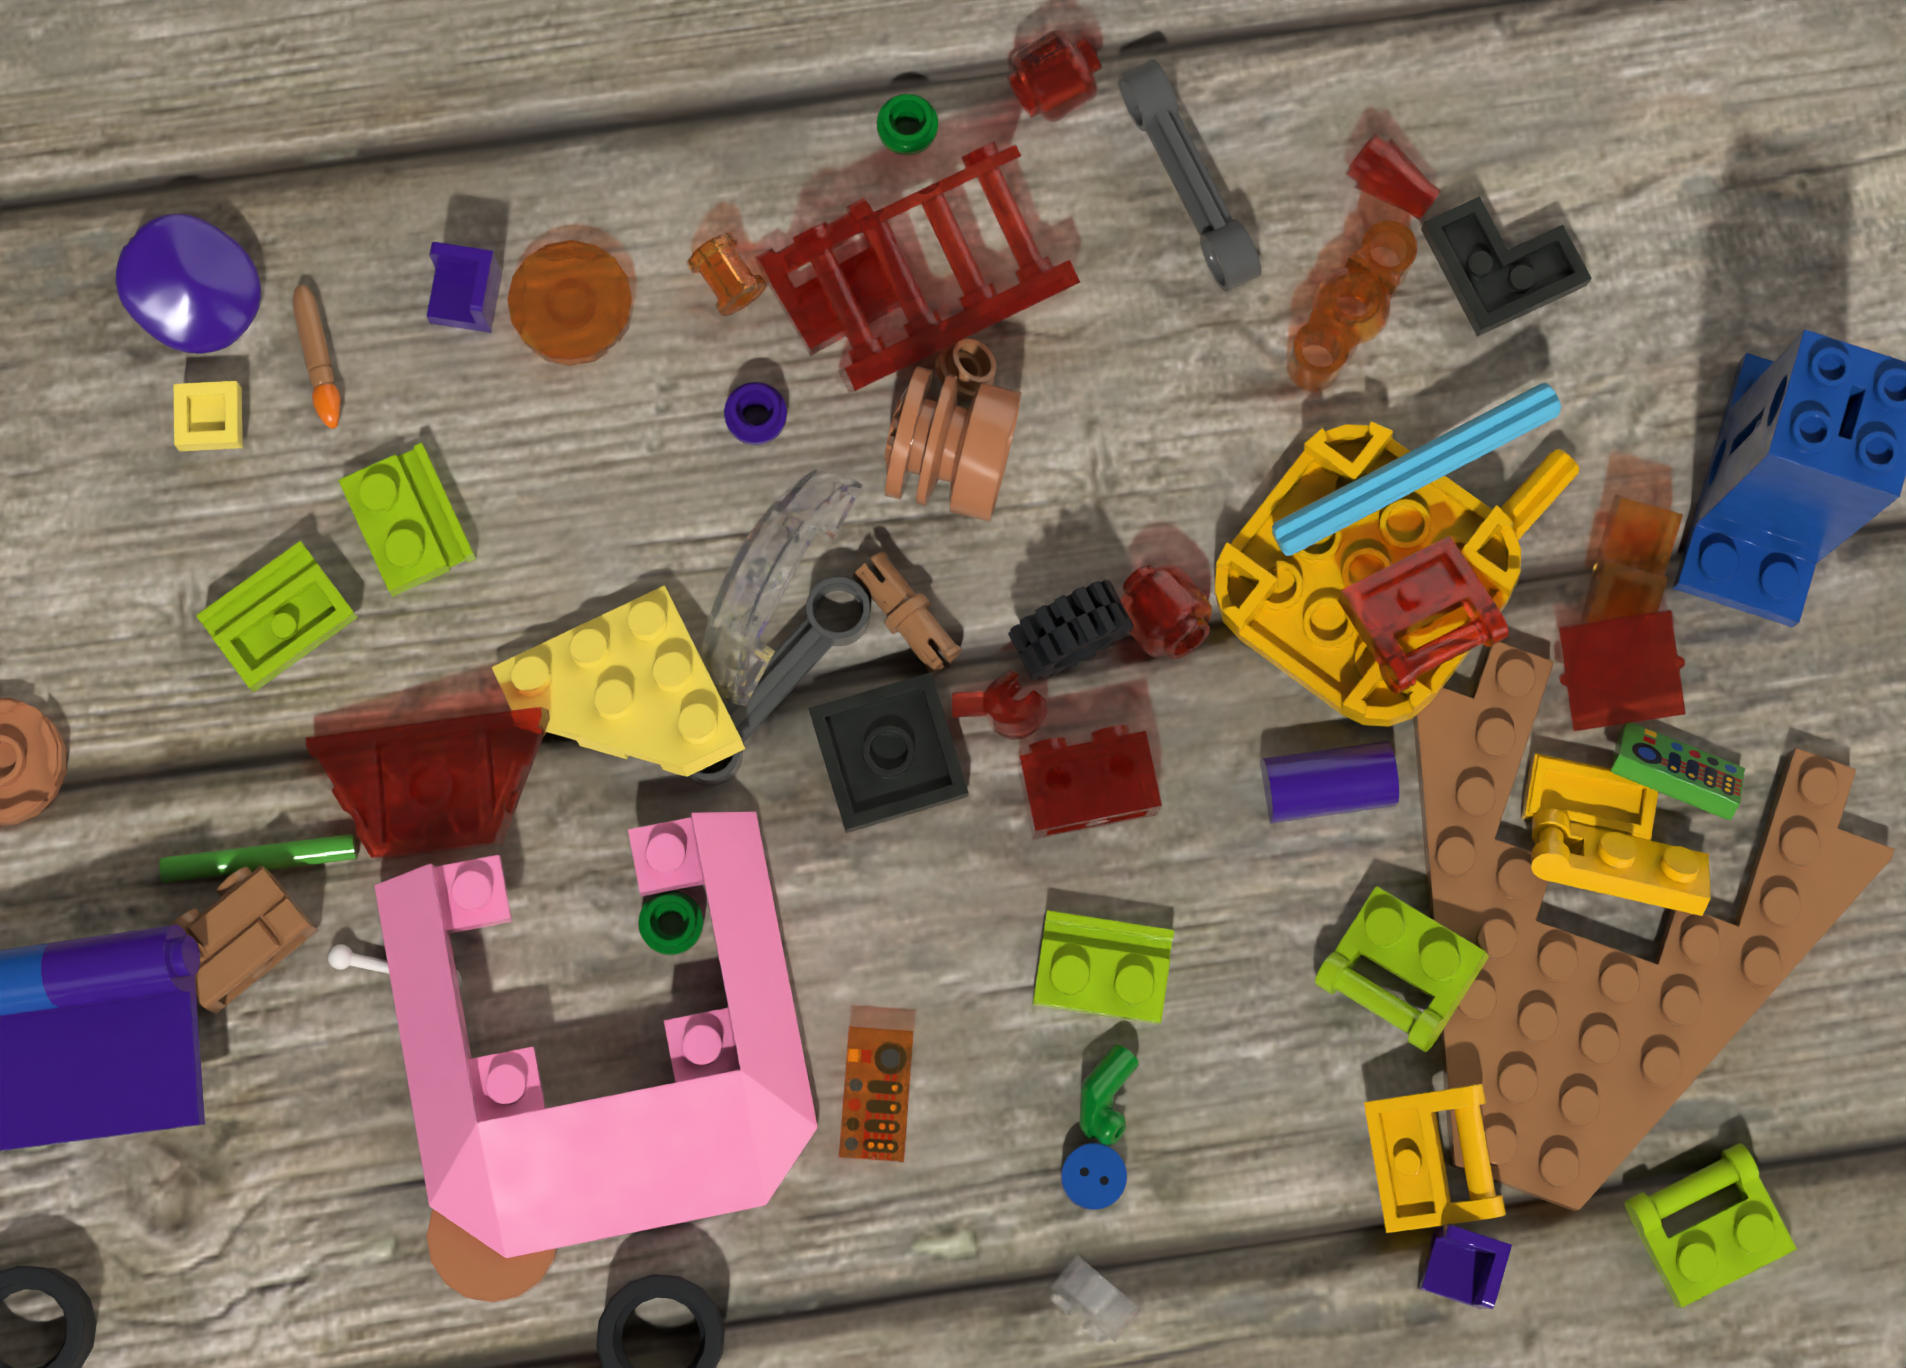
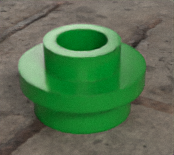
[877,94,938,155]
[638,890,704,956]

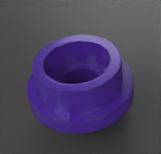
[724,382,787,445]

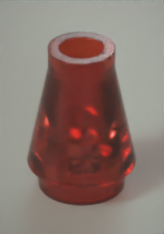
[1345,133,1441,220]

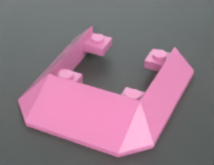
[374,812,818,1258]

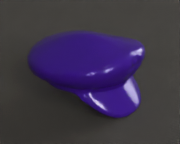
[115,214,261,354]

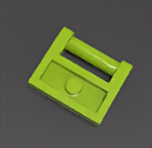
[1315,886,1489,1052]
[1624,1143,1797,1308]

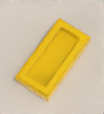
[1521,753,1658,840]

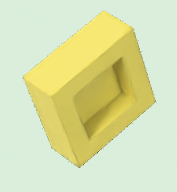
[173,381,243,451]

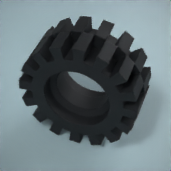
[1008,580,1134,680]

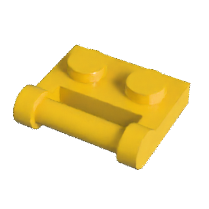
[1364,1084,1506,1233]

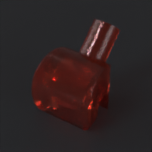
[952,670,1048,740]

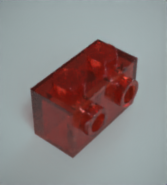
[1017,725,1162,840]

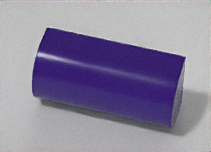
[1260,741,1399,824]

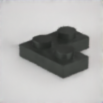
[1421,196,1592,337]

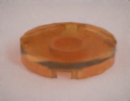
[507,240,634,366]

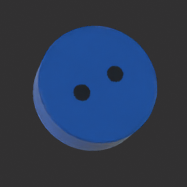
[1061,1143,1127,1210]

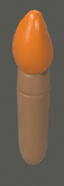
[292,284,341,429]

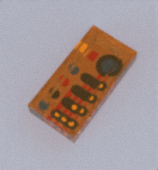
[839,1026,914,1163]

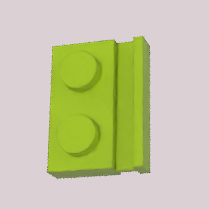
[338,442,476,597]
[196,541,358,693]
[1032,910,1175,1025]

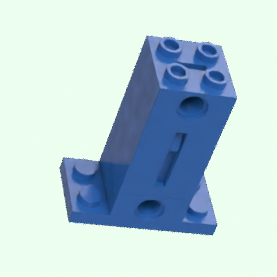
[1672,329,1906,627]

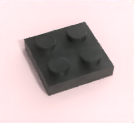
[809,672,969,833]

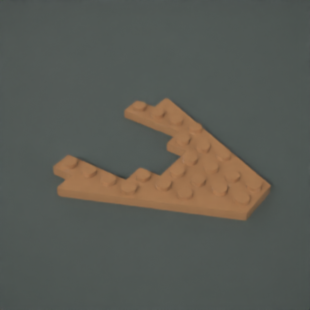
[1413,640,1895,1211]

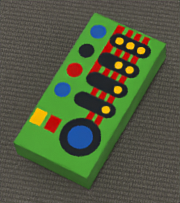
[1611,720,1745,820]

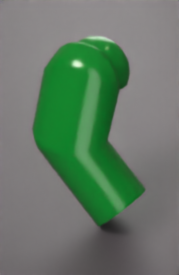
[1079,1044,1139,1145]

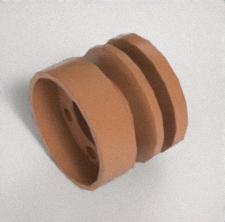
[884,366,1022,522]

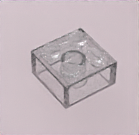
[1047,1255,1141,1343]

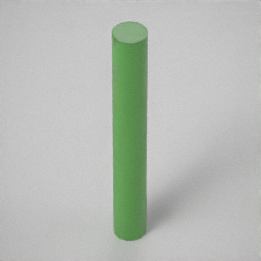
[159,834,358,883]

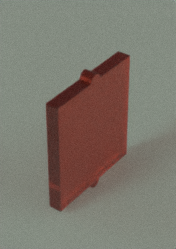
[1558,609,1686,731]

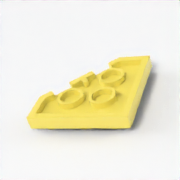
[492,585,745,777]

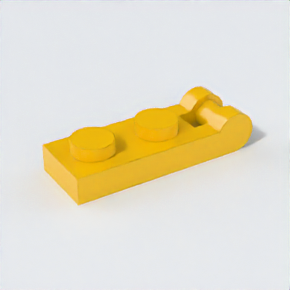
[1531,809,1711,916]

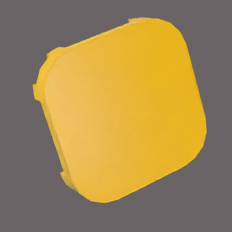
[1215,421,1521,727]

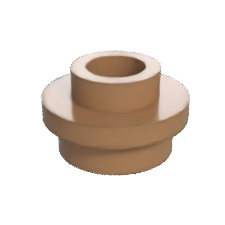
[935,338,997,400]

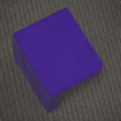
[427,242,502,333]
[1417,1224,1512,1309]

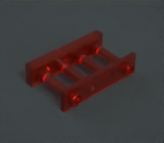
[784,141,1080,393]

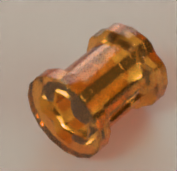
[686,232,767,316]

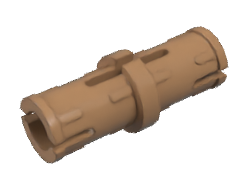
[853,551,962,675]

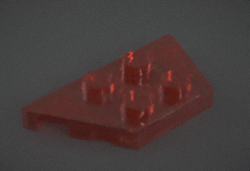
[305,707,550,860]

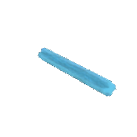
[1272,383,1562,556]

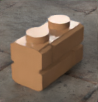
[170,865,319,1014]

